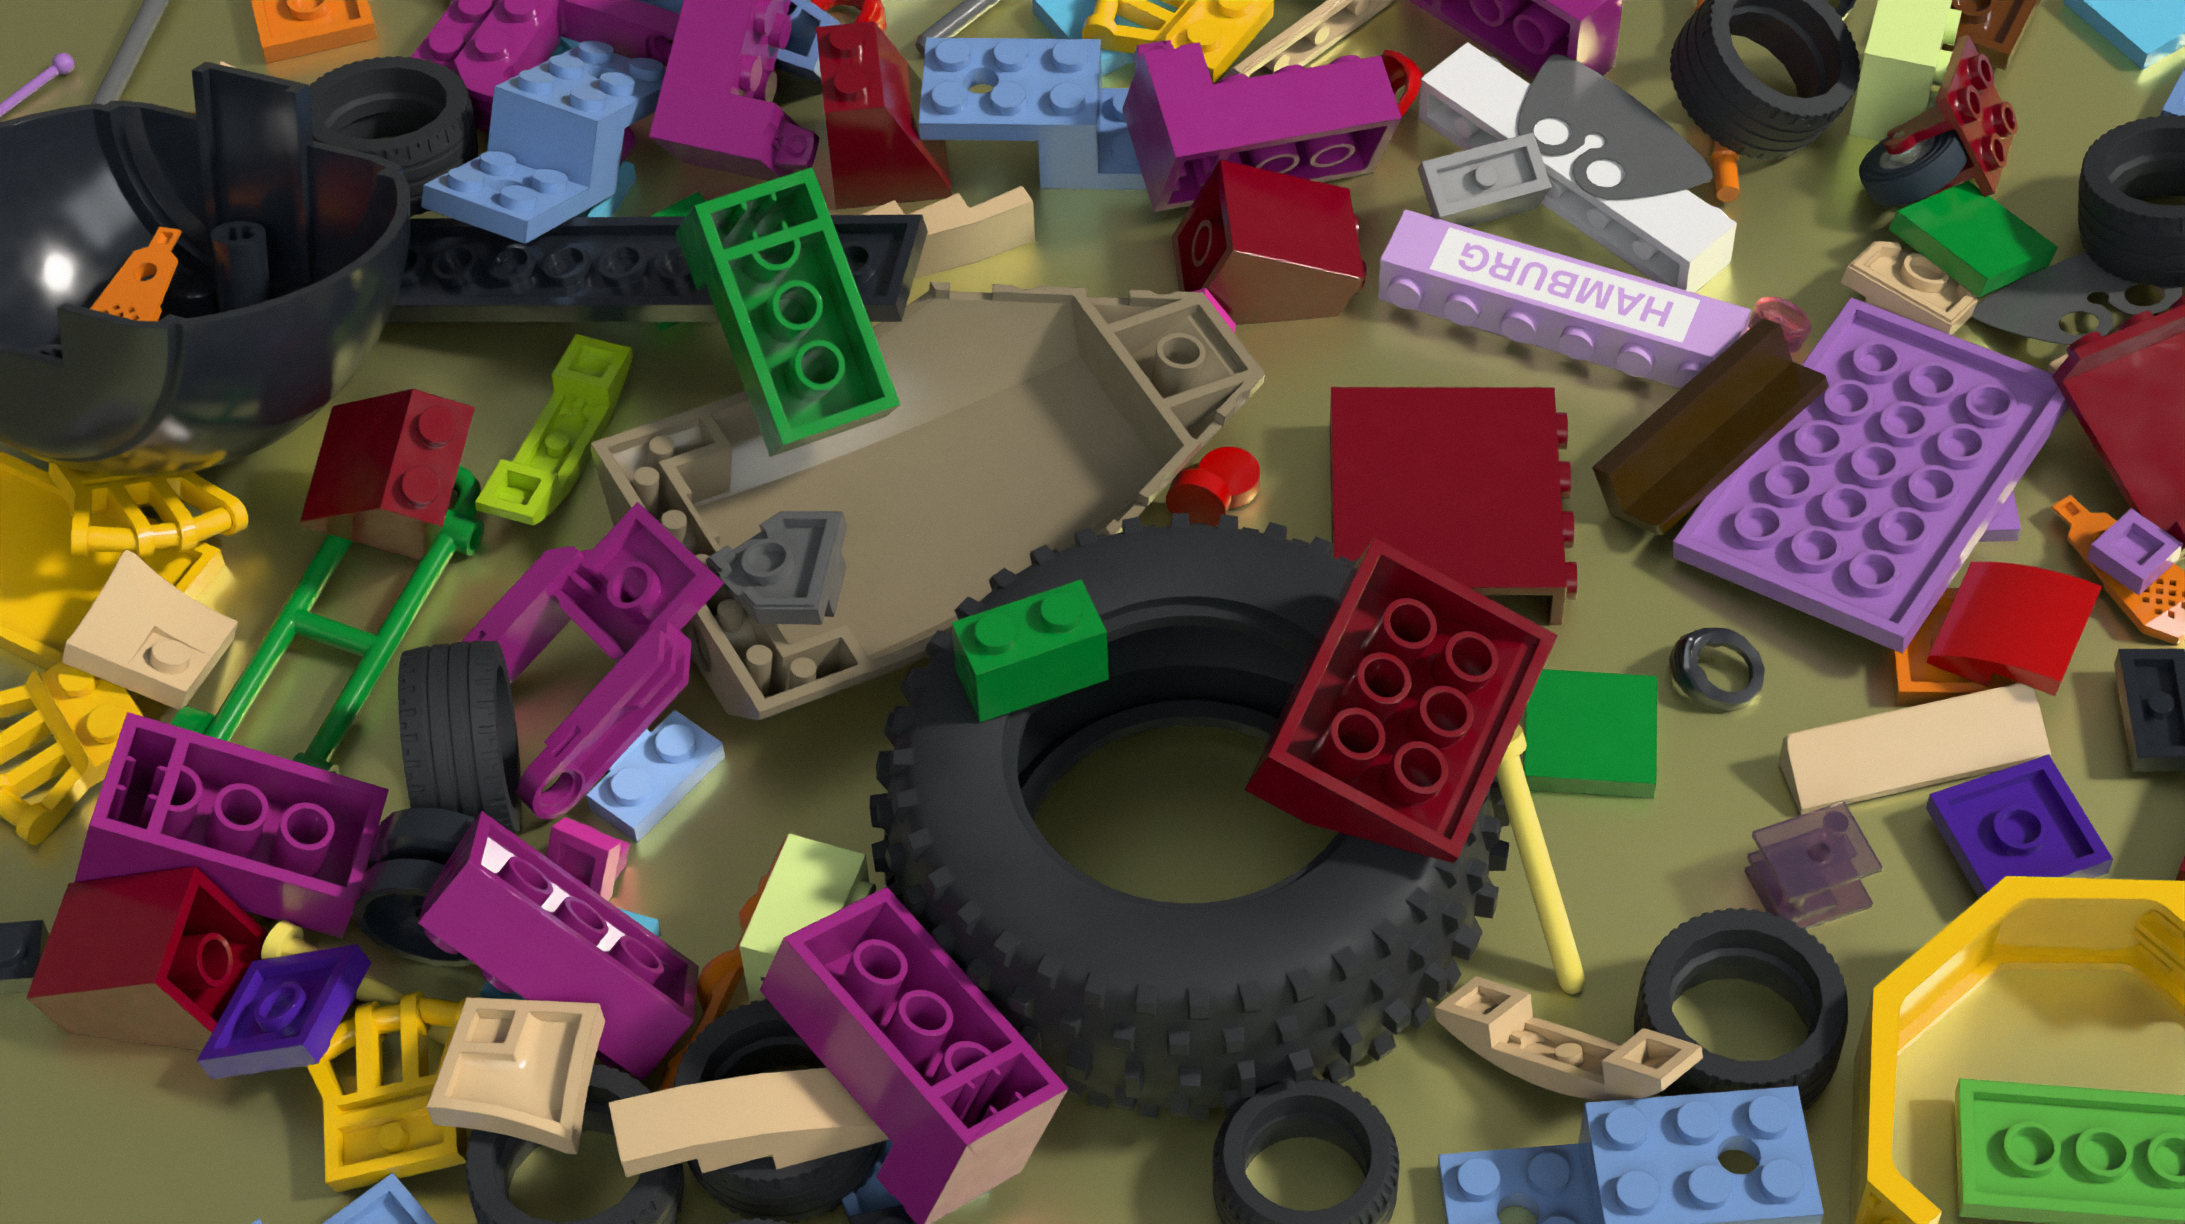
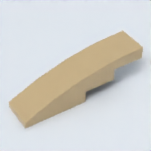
[861,186,1035,278]
[609,1068,890,1177]

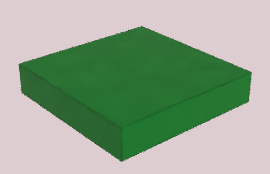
[1889,181,2058,298]
[1523,669,1657,798]

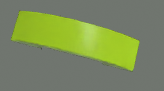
[475,334,633,526]

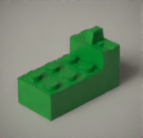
[675,167,901,457]

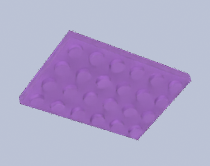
[1673,297,2069,654]

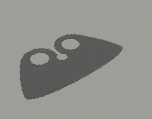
[1518,54,1713,200]
[1971,252,2183,345]

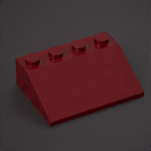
[1244,537,1558,863]

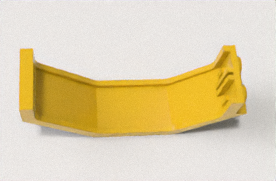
[1849,876,2185,1224]

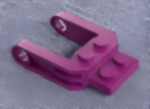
[411,0,680,167]
[461,502,724,819]

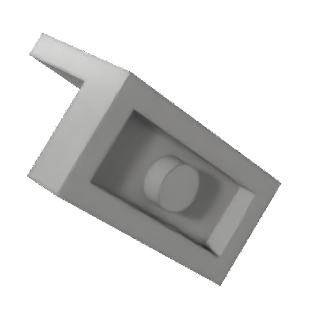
[1417,132,1552,227]

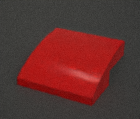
[1926,561,2102,697]

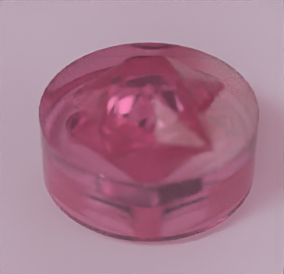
[1748,297,1812,353]

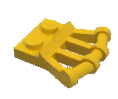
[1081,0,1274,84]
[49,462,248,558]
[0,661,145,845]
[307,991,482,1193]

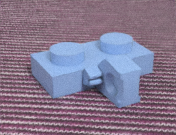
[586,710,725,843]

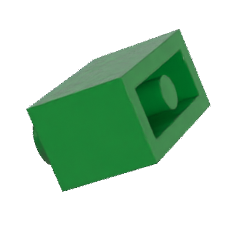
[951,579,1109,723]

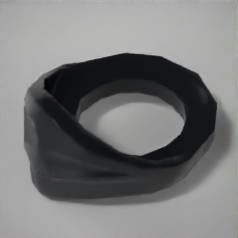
[1669,628,1765,711]

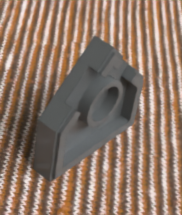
[705,511,847,625]

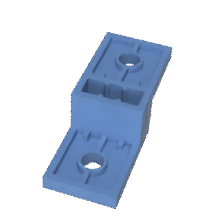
[919,37,1147,190]
[421,41,666,244]
[1437,1086,1824,1224]

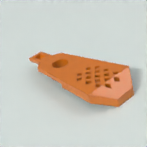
[90,227,182,322]
[2051,494,2185,645]

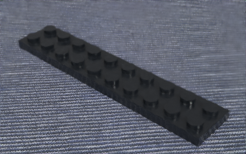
[387,214,928,322]

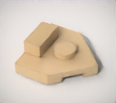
[1840,241,1978,335]

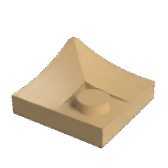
[62,550,238,710]
[427,997,605,1154]

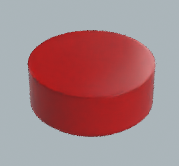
[1198,447,1260,509]
[1166,469,1232,526]

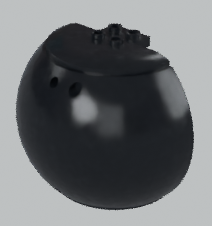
[0,62,410,477]

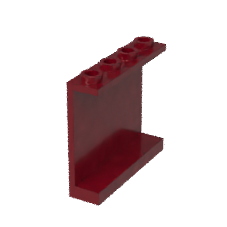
[2052,295,2185,563]
[1329,387,1577,625]

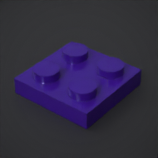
[1926,754,2113,898]
[197,944,372,1080]

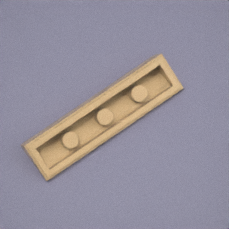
[1215,0,1395,84]
[1778,683,2051,815]

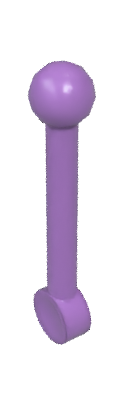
[0,53,75,118]

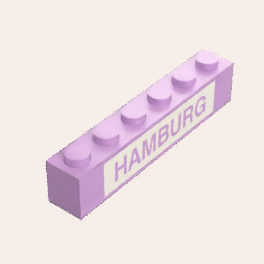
[1378,209,1751,389]

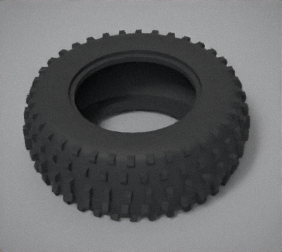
[869,513,1510,1120]

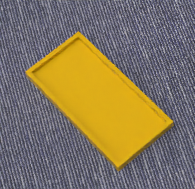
[0,450,225,670]

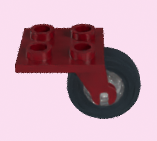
[1859,35,2018,207]

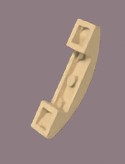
[1434,976,1703,1101]

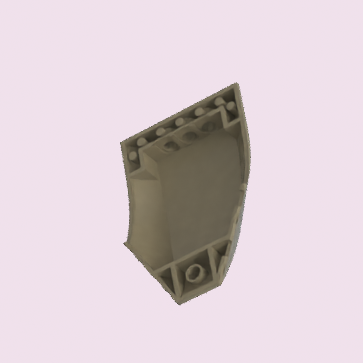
[591,282,1266,720]

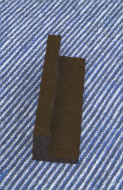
[1592,318,1829,535]

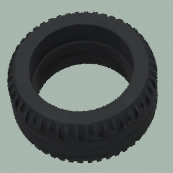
[1213,1077,1400,1224]

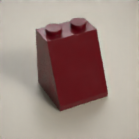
[816,21,952,210]
[1172,159,1367,325]
[299,389,475,560]
[26,866,269,1051]

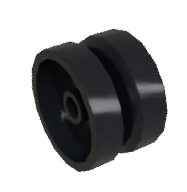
[353,807,475,967]

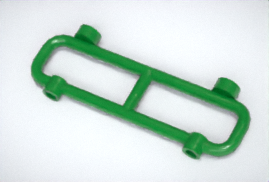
[171,465,484,774]

